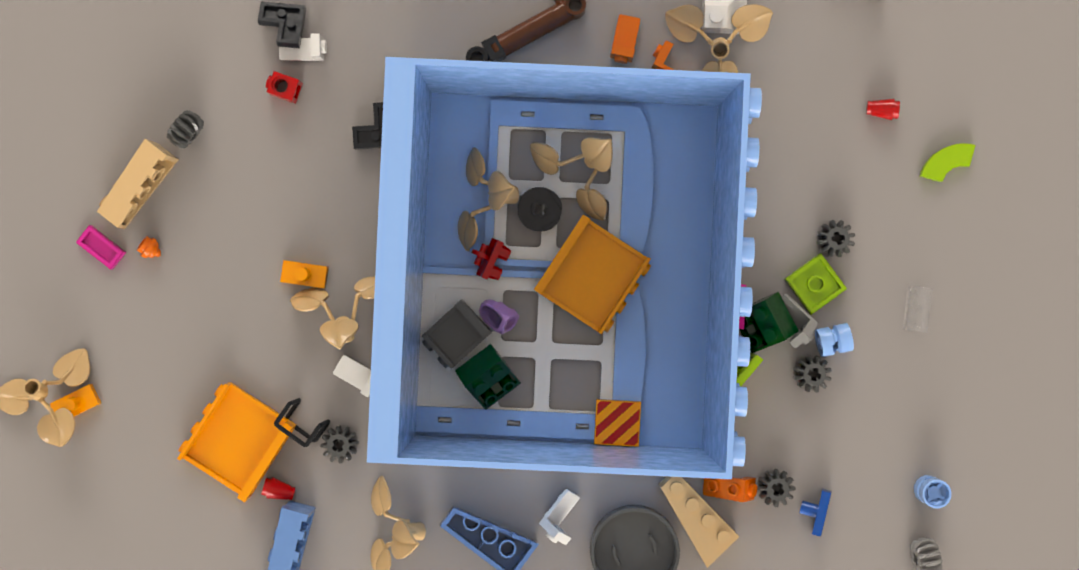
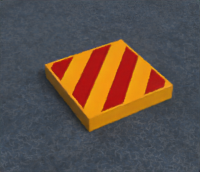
[594,399,641,447]

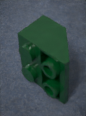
[740,292,799,353]
[455,344,521,410]

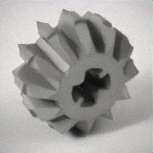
[910,537,943,570]

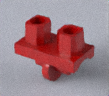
[471,238,511,280]

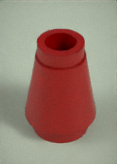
[866,98,900,121]
[261,477,296,500]

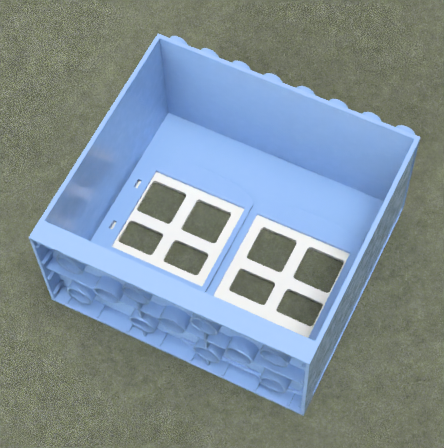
[367,57,762,479]

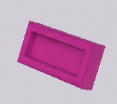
[76,225,126,270]

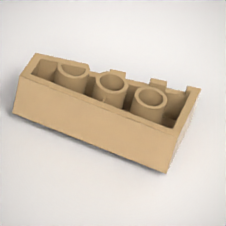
[97,139,179,229]
[659,476,739,568]

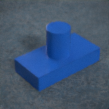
[800,489,832,537]

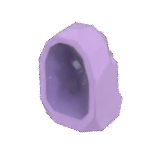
[479,299,519,334]

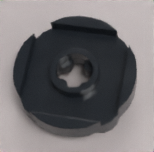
[517,187,562,231]

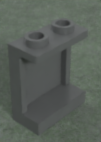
[422,299,492,369]

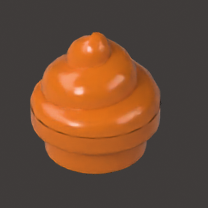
[137,236,161,258]

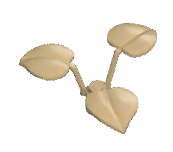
[665,4,773,73]
[530,137,613,220]
[458,147,519,251]
[290,276,375,350]
[0,348,90,447]
[370,476,426,570]

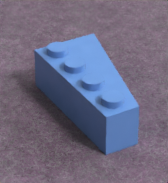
[268,500,316,570]
[440,506,539,570]

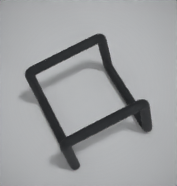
[274,398,330,447]

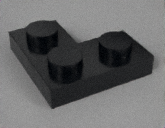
[257,1,306,48]
[352,102,383,150]

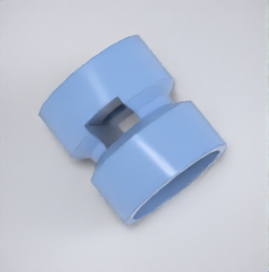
[815,323,854,357]
[914,475,951,509]

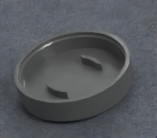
[590,505,680,570]

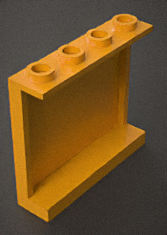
[534,215,651,334]
[177,382,297,502]

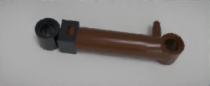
[466,0,586,62]

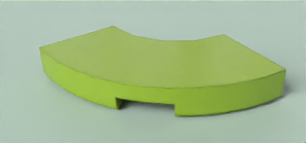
[919,143,976,182]

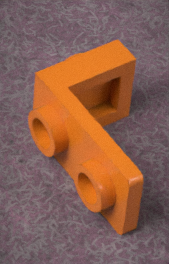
[610,14,640,64]
[652,40,674,70]
[703,477,757,502]

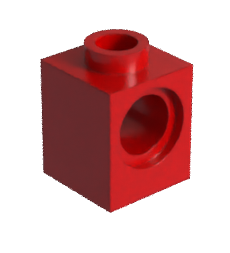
[266,71,303,104]

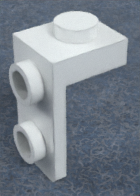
[279,33,327,61]
[333,355,371,397]
[539,489,580,545]

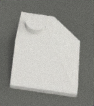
[701,0,747,34]

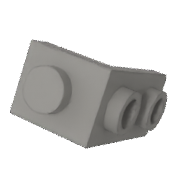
[781,294,818,349]

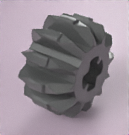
[167,110,204,149]
[817,220,855,257]
[793,355,832,393]
[320,425,359,463]
[757,469,796,507]

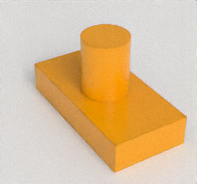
[280,260,328,289]
[50,384,101,417]

